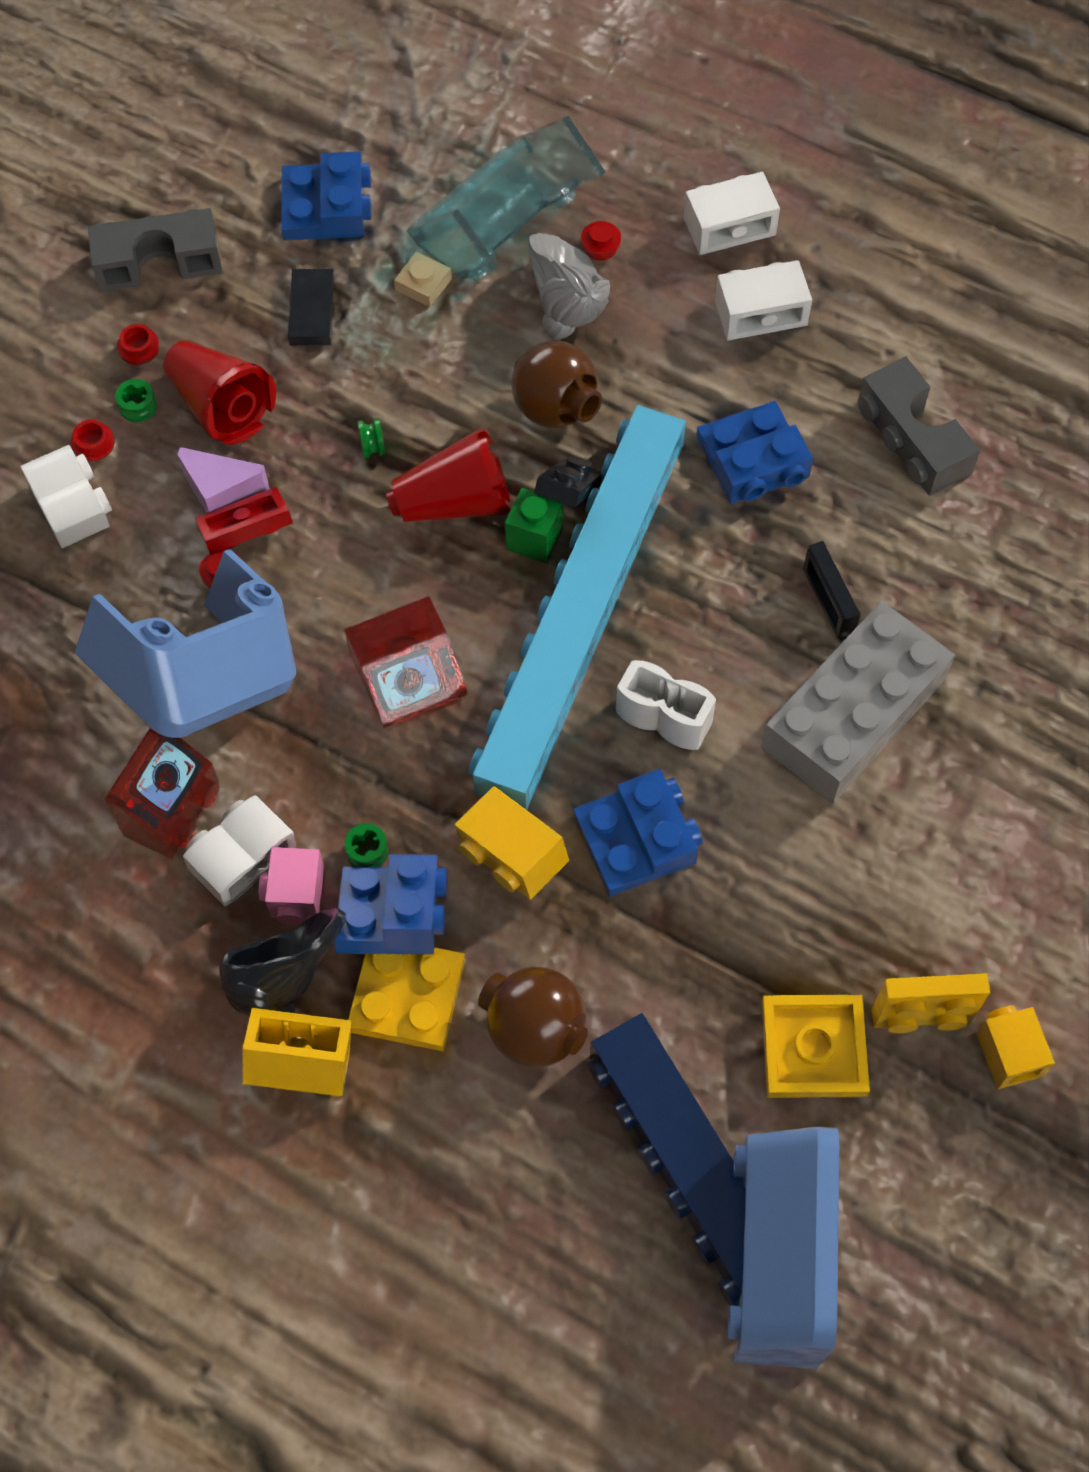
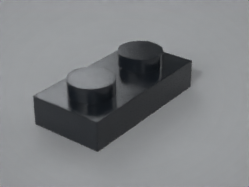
[534,457,602,508]

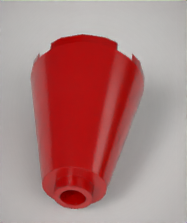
[163,340,277,445]
[386,428,512,522]

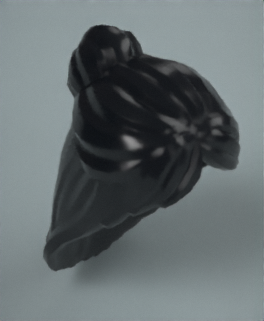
[219,907,346,1016]

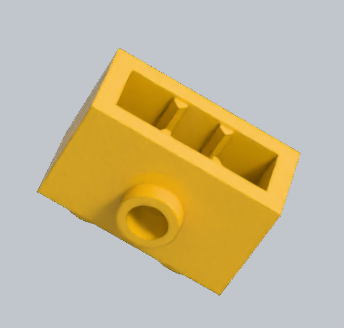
[454,786,569,900]
[243,1008,352,1097]

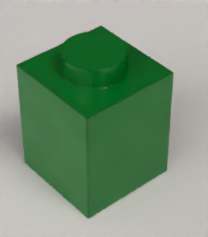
[505,487,563,564]

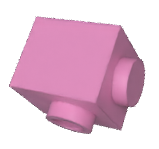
[259,847,324,925]

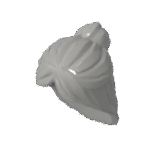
[528,233,610,341]

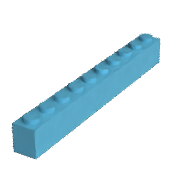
[468,405,686,810]

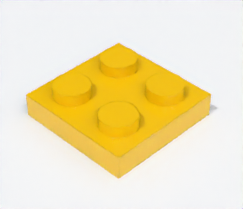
[348,948,466,1052]
[871,973,990,1033]
[762,995,870,1098]

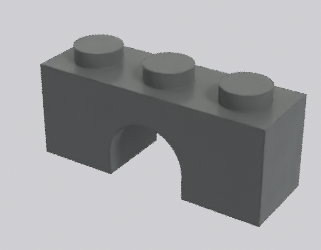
[87,208,223,292]
[858,356,981,496]

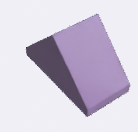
[178,447,270,513]

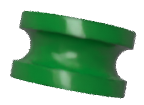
[115,379,157,422]
[358,418,386,460]
[344,823,389,867]

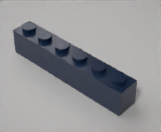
[587,1013,746,1306]

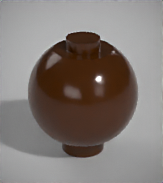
[511,341,602,428]
[478,967,588,1067]

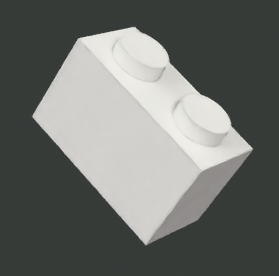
[684,171,780,255]
[715,260,812,341]

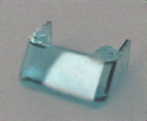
[406,116,605,281]

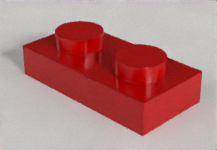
[194,487,293,555]

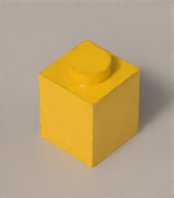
[976,1005,1055,1090]

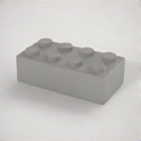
[761,601,955,804]

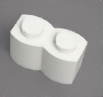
[20,445,112,548]
[616,660,716,750]
[183,795,296,907]

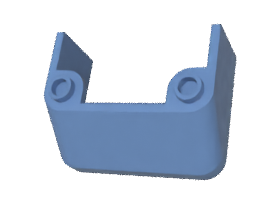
[74,549,296,738]
[728,1127,839,1369]

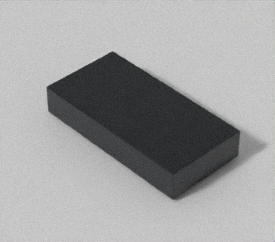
[288,269,335,346]
[803,541,861,641]

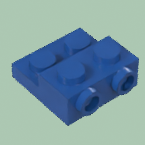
[281,152,372,240]
[696,401,813,504]
[573,769,703,897]
[335,854,447,954]

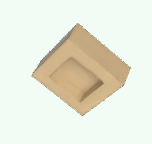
[394,252,452,307]

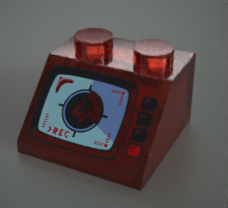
[344,596,468,728]
[104,727,219,859]

